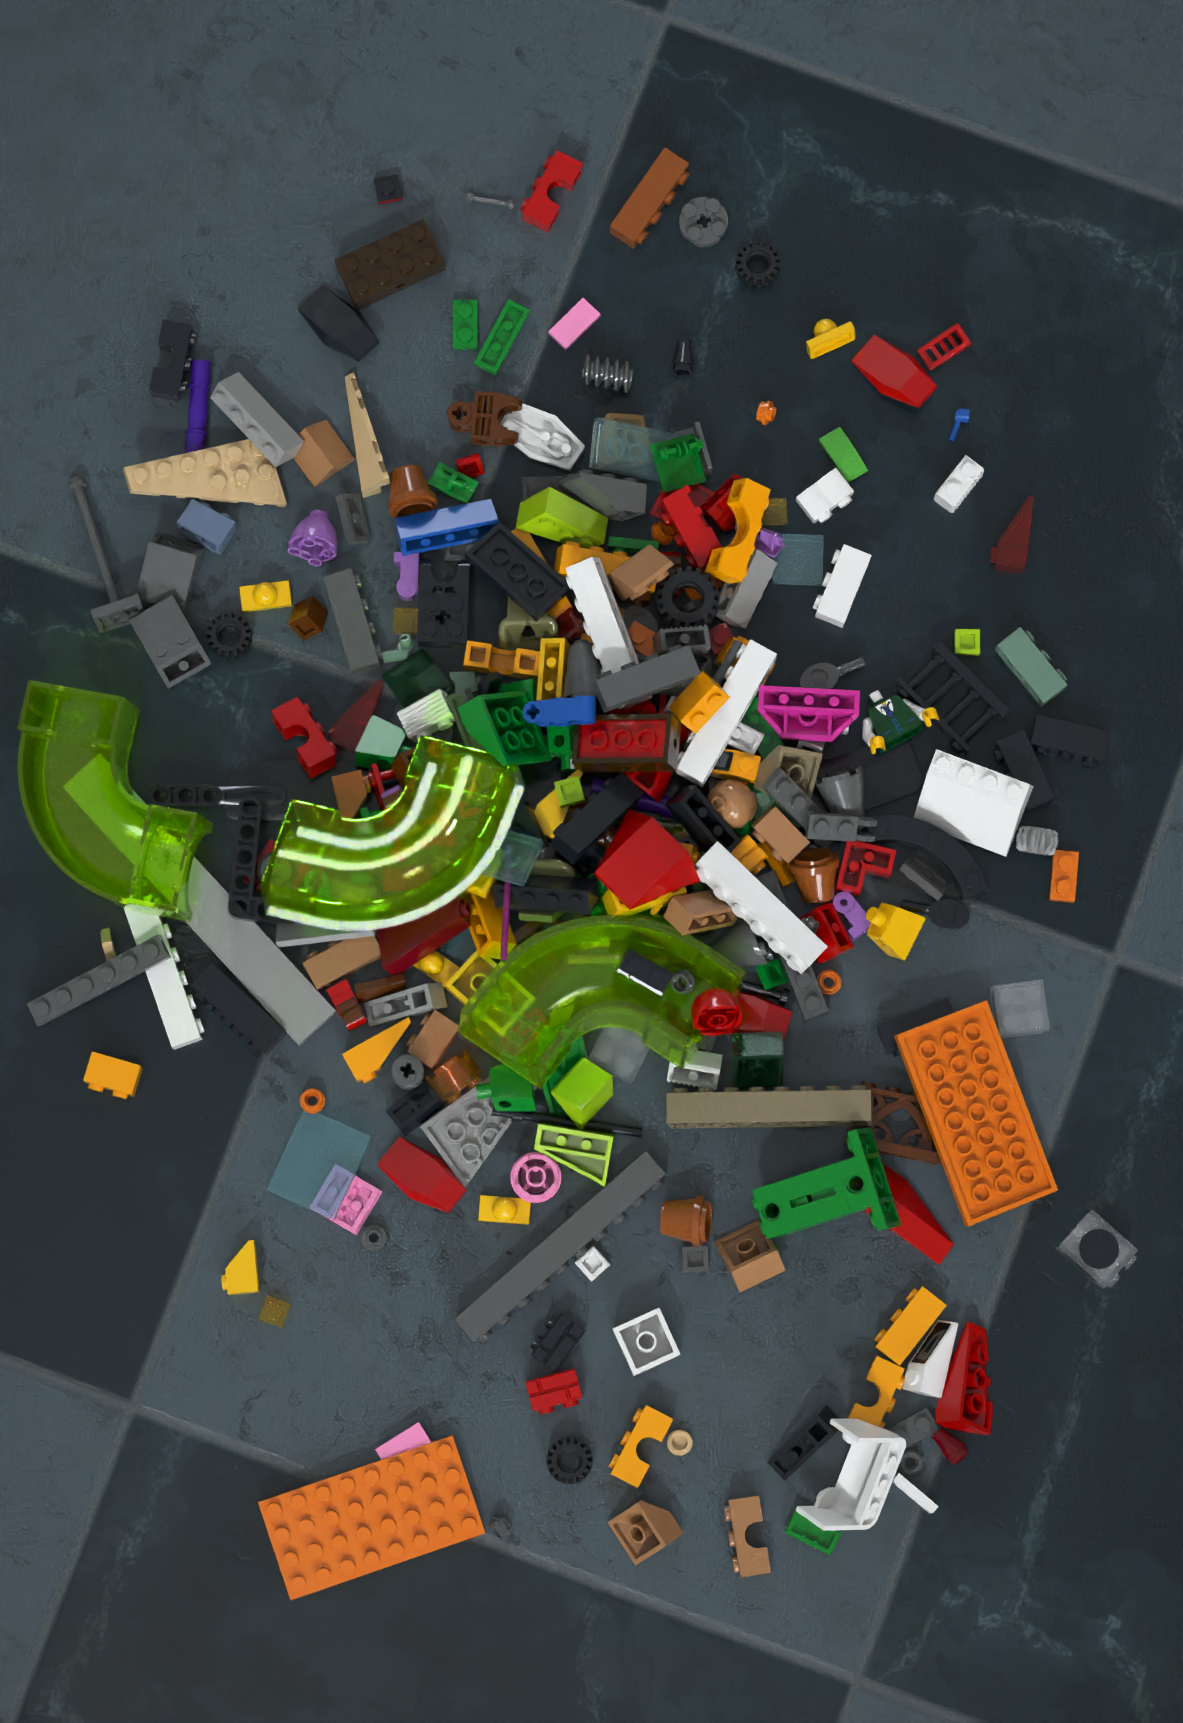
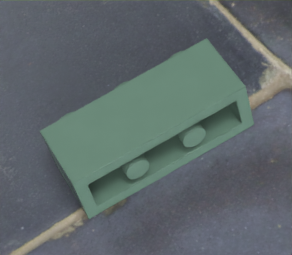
[995,627,1067,708]

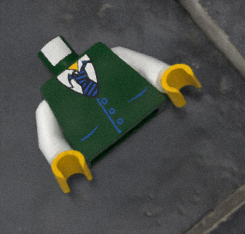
[862,690,939,755]

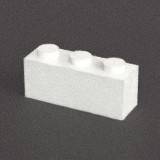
[813,544,871,628]

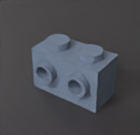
[177,499,236,555]

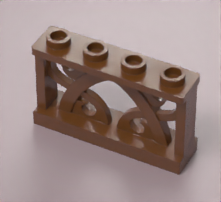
[843,1081,942,1166]

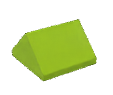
[551,1057,613,1129]

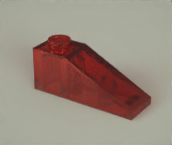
[990,496,1034,574]
[328,680,384,754]

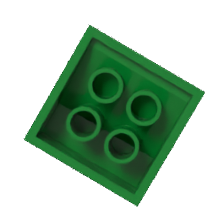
[457,691,552,766]

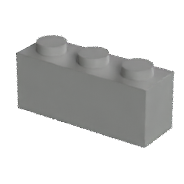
[716,549,777,629]

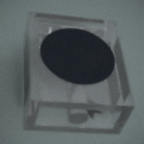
[1056,1209,1138,1289]

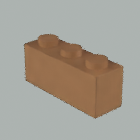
[663,889,738,935]
[303,936,381,992]

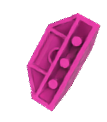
[758,685,860,742]

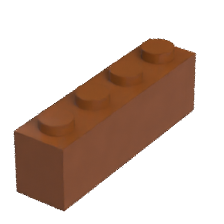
[609,148,690,249]

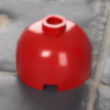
[691,988,742,1036]

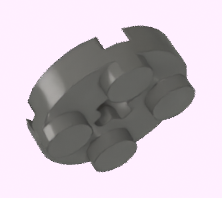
[679,197,728,247]

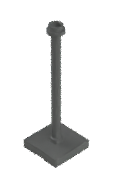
[68,477,145,634]

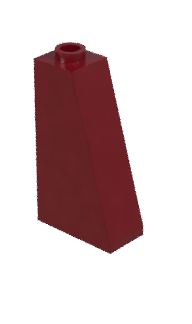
[376,894,472,975]

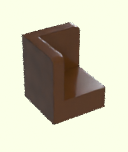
[288,596,328,641]

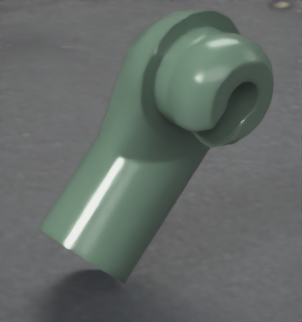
[382,634,414,664]

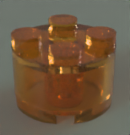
[424,1048,483,1104]

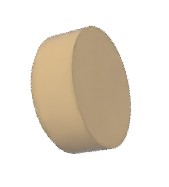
[667,1430,692,1456]

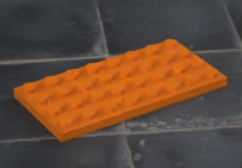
[894,1000,1058,1227]
[258,1435,485,1600]

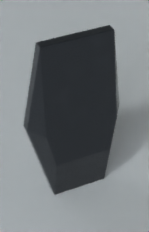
[297,286,379,362]

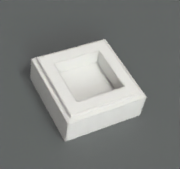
[575,1246,610,1282]

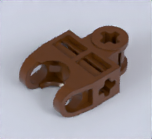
[447,391,523,447]

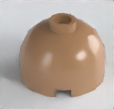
[706,779,757,830]

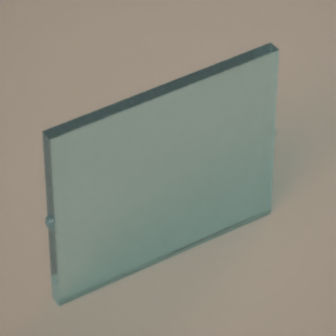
[266,1110,373,1220]

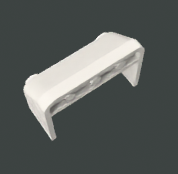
[796,1419,906,1531]

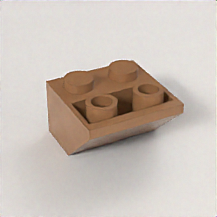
[607,545,674,601]

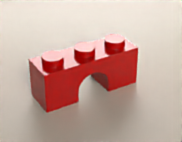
[520,150,583,233]
[271,697,338,779]

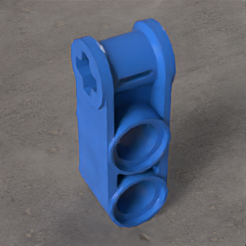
[523,696,596,727]

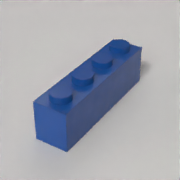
[394,499,498,556]

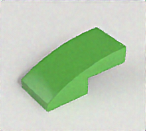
[819,427,868,483]

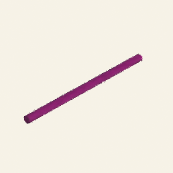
[501,846,513,960]

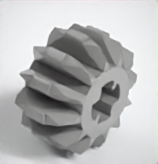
[1016,826,1058,856]

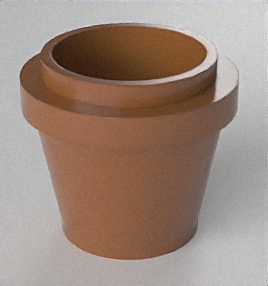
[387,465,438,518]
[789,848,840,903]
[660,1195,712,1247]

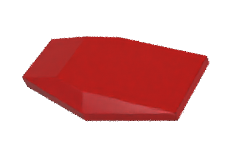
[851,335,937,408]
[709,987,793,1041]
[377,1136,467,1213]

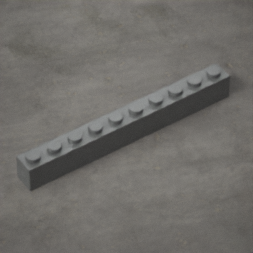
[454,1151,666,1343]

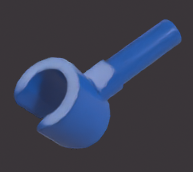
[949,408,970,442]

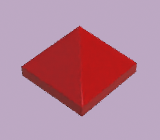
[455,453,485,478]

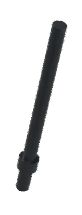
[491,1106,642,1138]

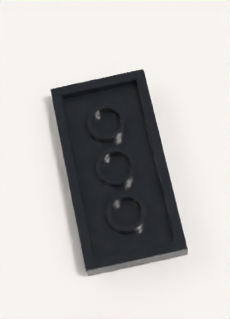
[465,522,572,622]

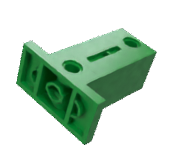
[752,1128,902,1239]

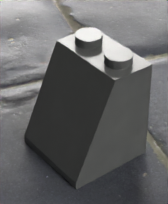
[136,532,206,612]

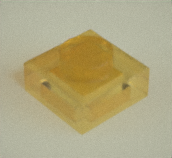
[258,1296,291,1328]

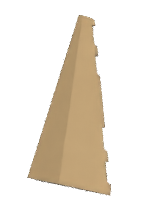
[345,373,390,498]

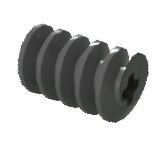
[582,354,635,393]
[391,1055,425,1091]

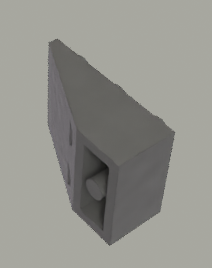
[557,470,647,522]
[129,595,212,689]

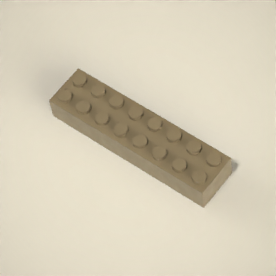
[666,1085,873,1129]

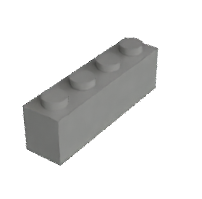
[210,372,304,467]

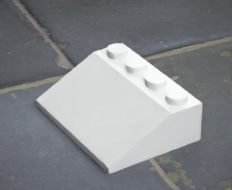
[914,749,1034,857]

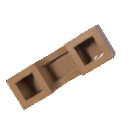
[724,1495,771,1577]

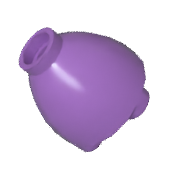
[288,510,338,566]

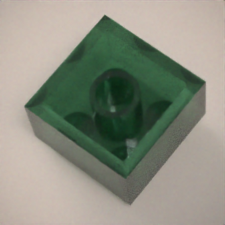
[731,1032,784,1089]

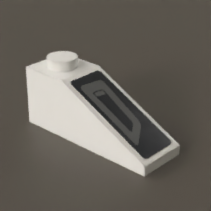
[903,1320,958,1398]

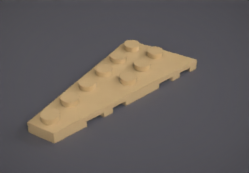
[123,439,287,507]

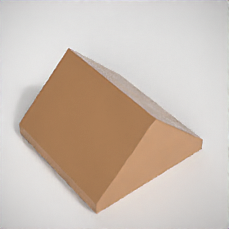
[293,420,355,488]

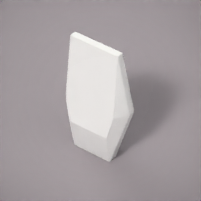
[500,404,586,472]

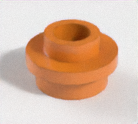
[756,400,776,425]
[651,521,675,545]
[817,970,841,995]
[300,1088,325,1114]

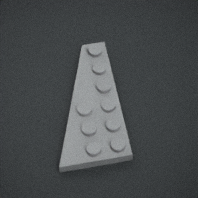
[420,1038,543,1188]

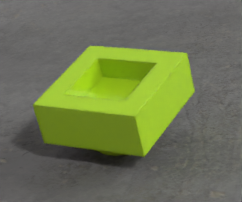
[954,629,980,655]
[554,776,586,808]

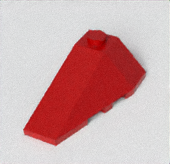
[863,1165,954,1265]
[935,1322,993,1435]

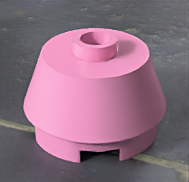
[510,1152,561,1203]

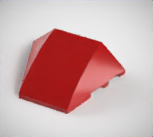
[594,810,700,910]

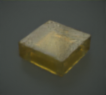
[762,498,787,526]
[393,608,418,635]

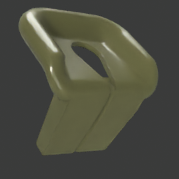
[498,597,558,651]
[519,858,576,923]

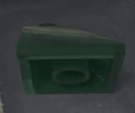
[381,648,451,708]

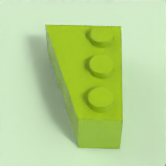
[515,487,608,549]
[534,1123,614,1187]

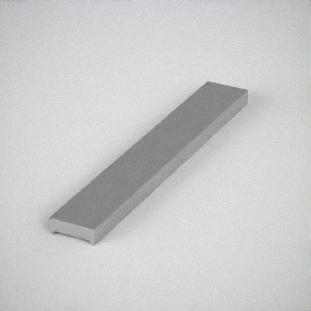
[63,754,337,1046]

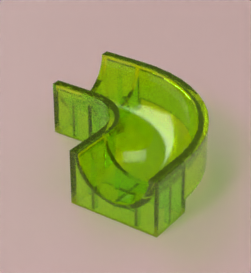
[17,680,213,922]
[260,735,525,931]
[458,915,746,1089]

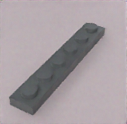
[27,935,171,1026]

